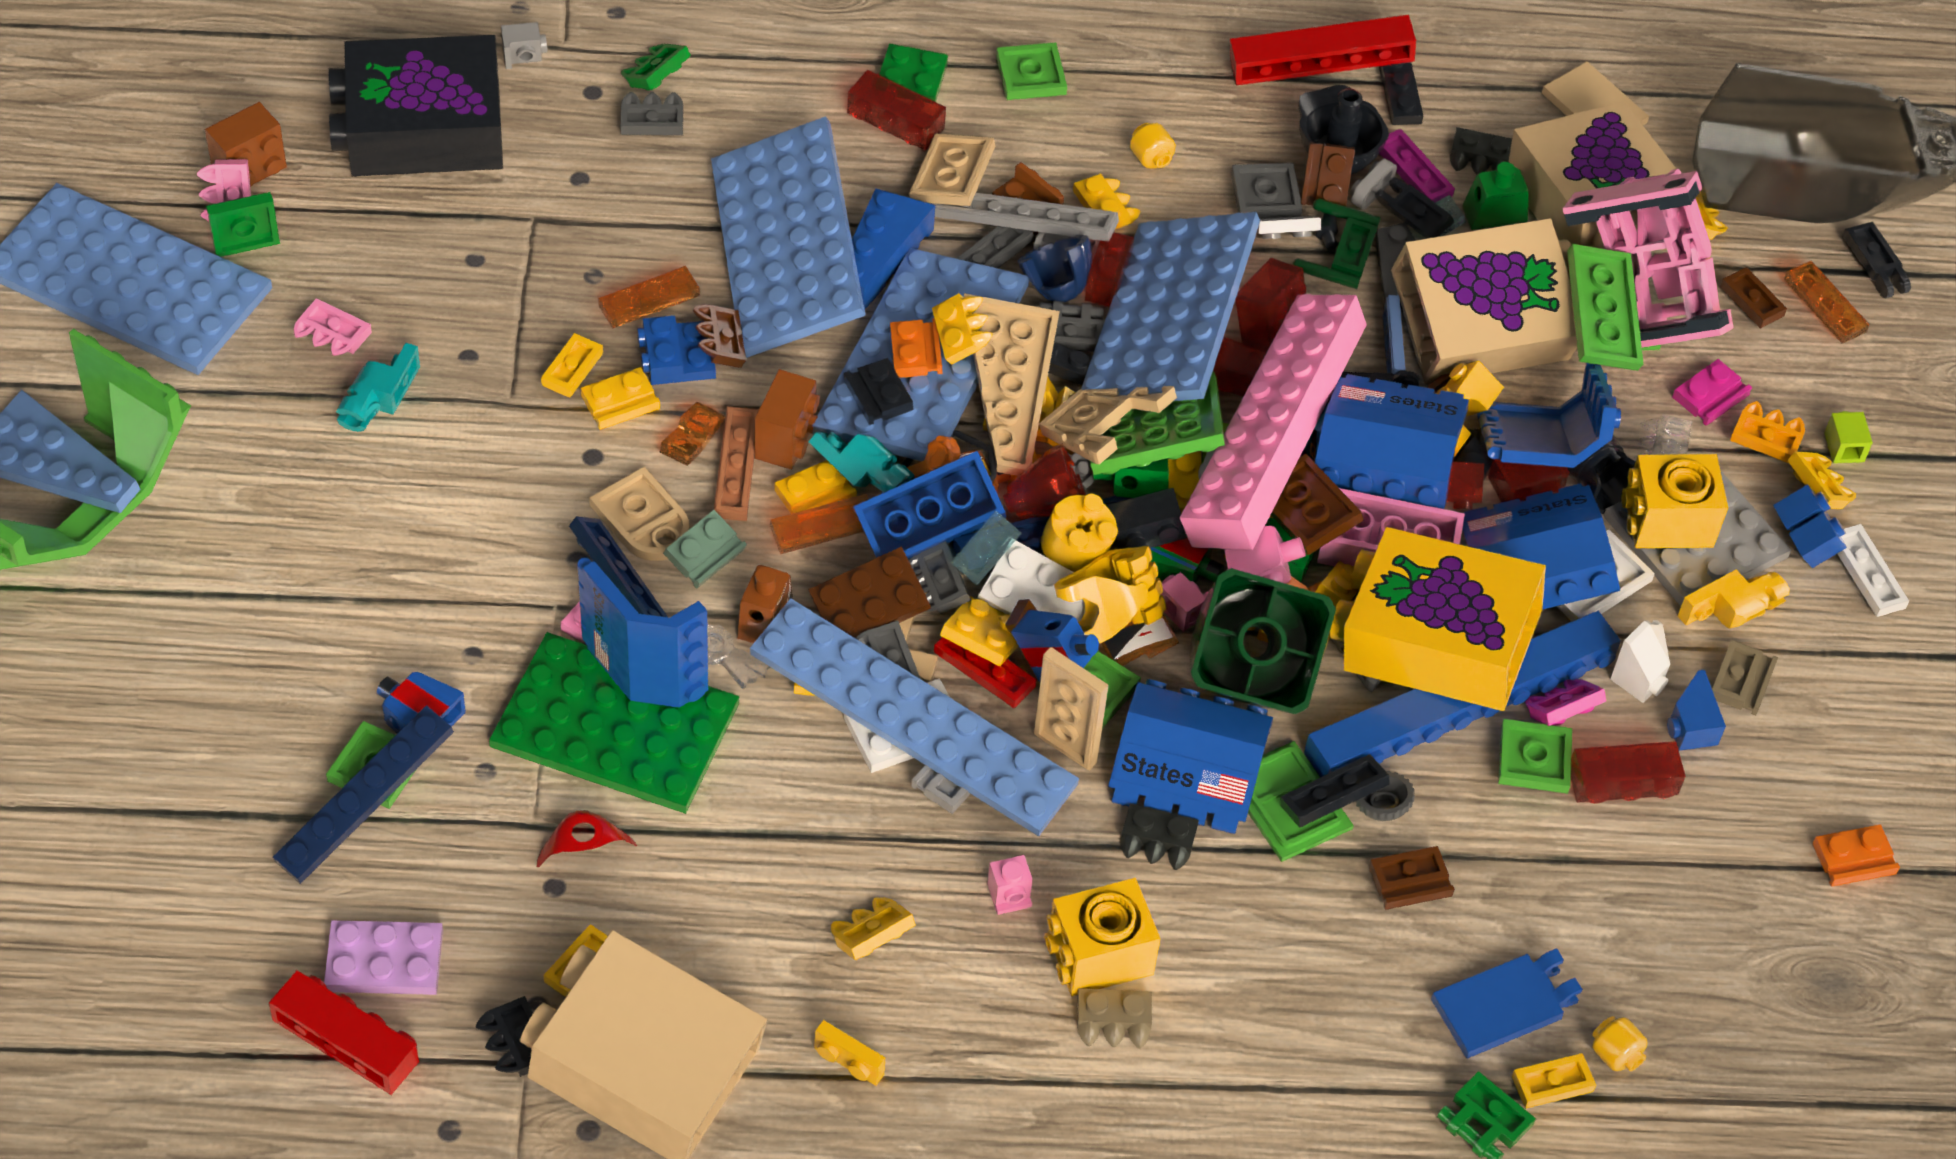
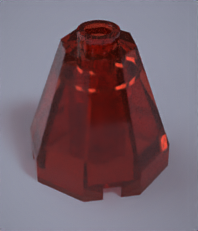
[1003,443,1086,518]

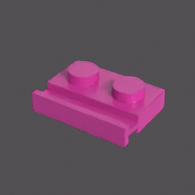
[1672,359,1752,426]

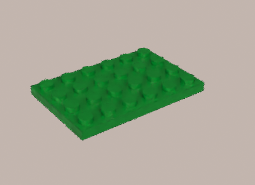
[489,632,739,814]

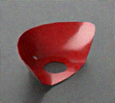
[536,810,637,868]

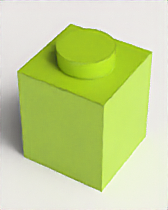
[1824,411,1873,464]

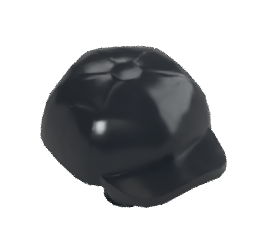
[1298,85,1389,174]

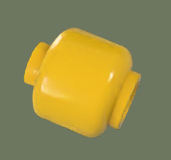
[1130,123,1176,169]
[1592,1016,1648,1071]

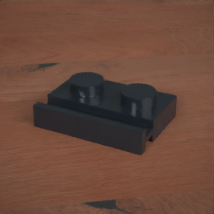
[844,358,914,425]

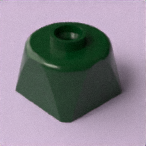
[1190,568,1336,715]

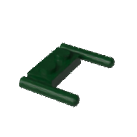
[1292,198,1381,290]

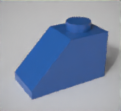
[1667,670,1726,751]

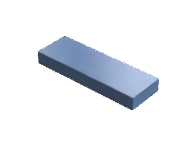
[1382,295,1406,375]

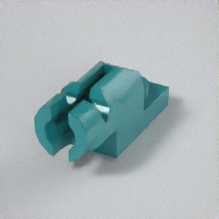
[336,343,420,432]
[808,432,915,492]

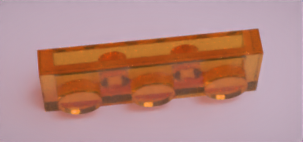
[1784,260,1870,344]
[598,266,700,328]
[770,494,868,554]

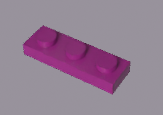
[1379,128,1455,204]

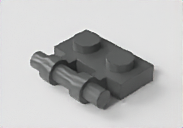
[1040,300,1104,352]

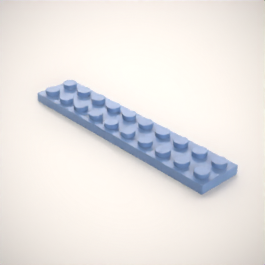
[750,598,1079,837]

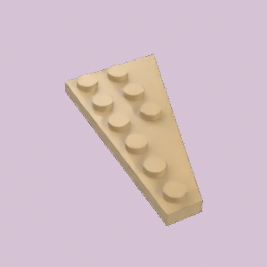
[963,293,1060,478]

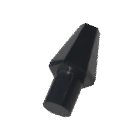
[1315,213,1338,250]

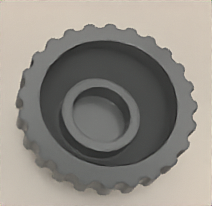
[1355,771,1415,821]

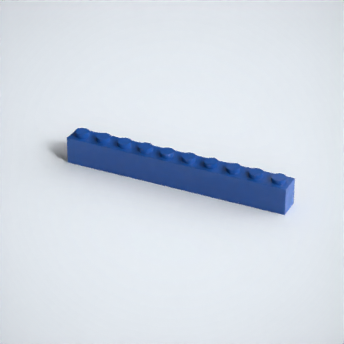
[1304,610,1621,777]

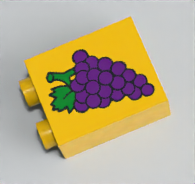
[1330,527,1546,711]

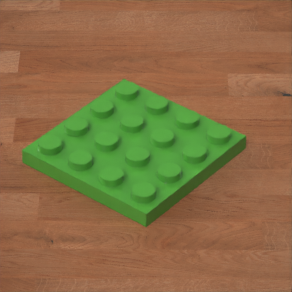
[1090,372,1225,475]

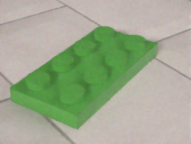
[1567,244,1644,371]

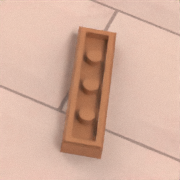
[714,406,759,521]

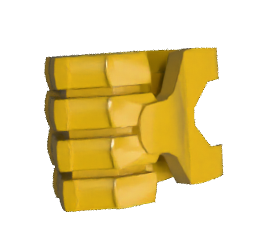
[1054,546,1166,643]

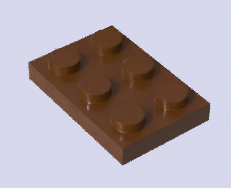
[1270,454,1364,555]
[808,546,931,638]

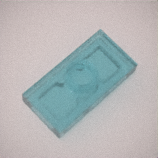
[950,511,1022,585]

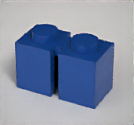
[1773,484,1847,568]

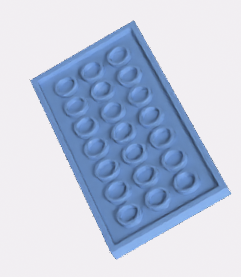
[711,116,866,358]
[0,183,272,375]
[1081,212,1260,401]
[812,248,1029,461]

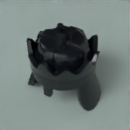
[1565,435,1636,514]

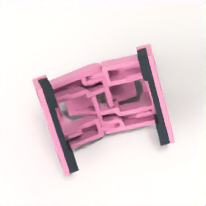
[1562,169,1733,347]

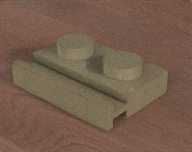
[1712,640,1778,716]

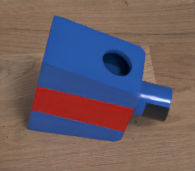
[1011,610,1099,683]
[377,672,466,734]

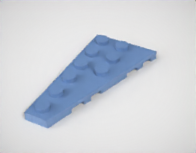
[0,389,141,513]

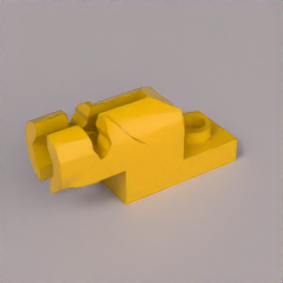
[1678,569,1789,629]

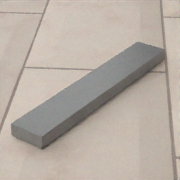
[933,193,1119,242]

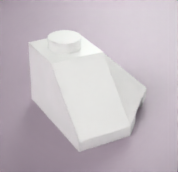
[1610,620,1670,703]

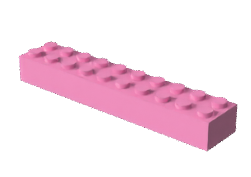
[1180,294,1367,550]

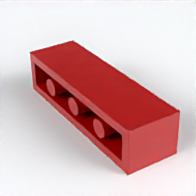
[269,970,419,1095]

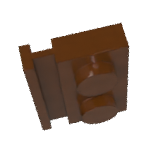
[1301,141,1355,206]
[1369,846,1455,910]

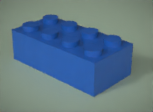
[853,451,1006,560]

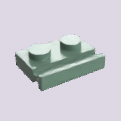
[663,510,747,589]

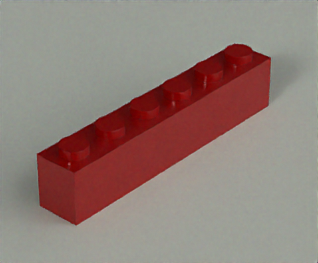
[1230,14,1416,86]

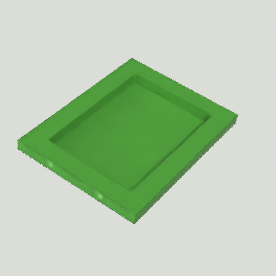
[1248,741,1354,862]

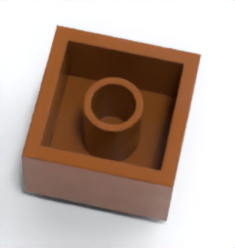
[205,101,287,187]
[755,369,820,470]

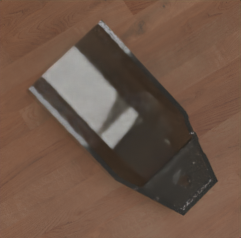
[1692,63,1956,223]

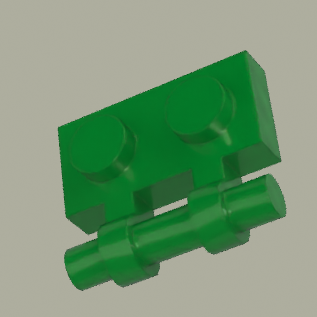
[1437,1071,1536,1159]

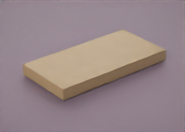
[1034,647,1109,771]

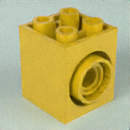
[1621,454,1728,548]
[1044,877,1161,997]

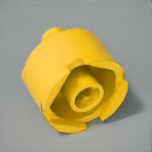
[1041,494,1118,572]

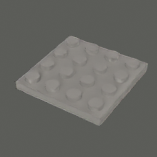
[1604,470,1791,606]

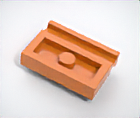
[890,318,943,378]
[1812,824,1900,887]

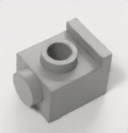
[501,22,547,69]

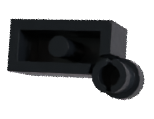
[1108,488,1187,551]

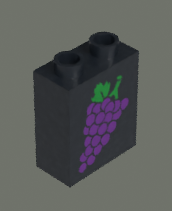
[328,35,503,177]

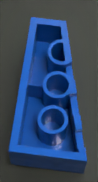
[852,188,935,310]

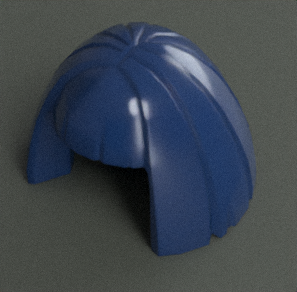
[1018,235,1092,302]

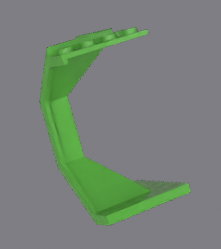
[0,329,191,570]

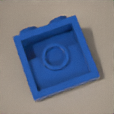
[637,315,716,385]

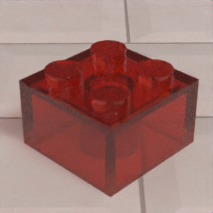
[1235,257,1306,353]

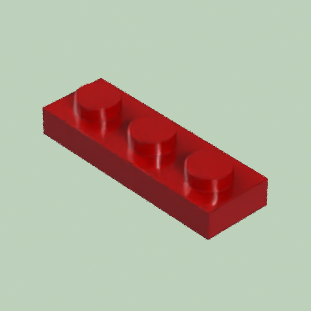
[934,637,1037,709]

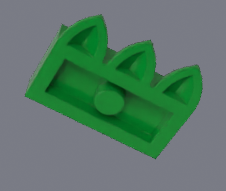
[621,44,691,90]

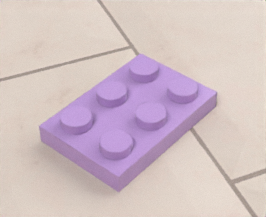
[324,920,443,995]

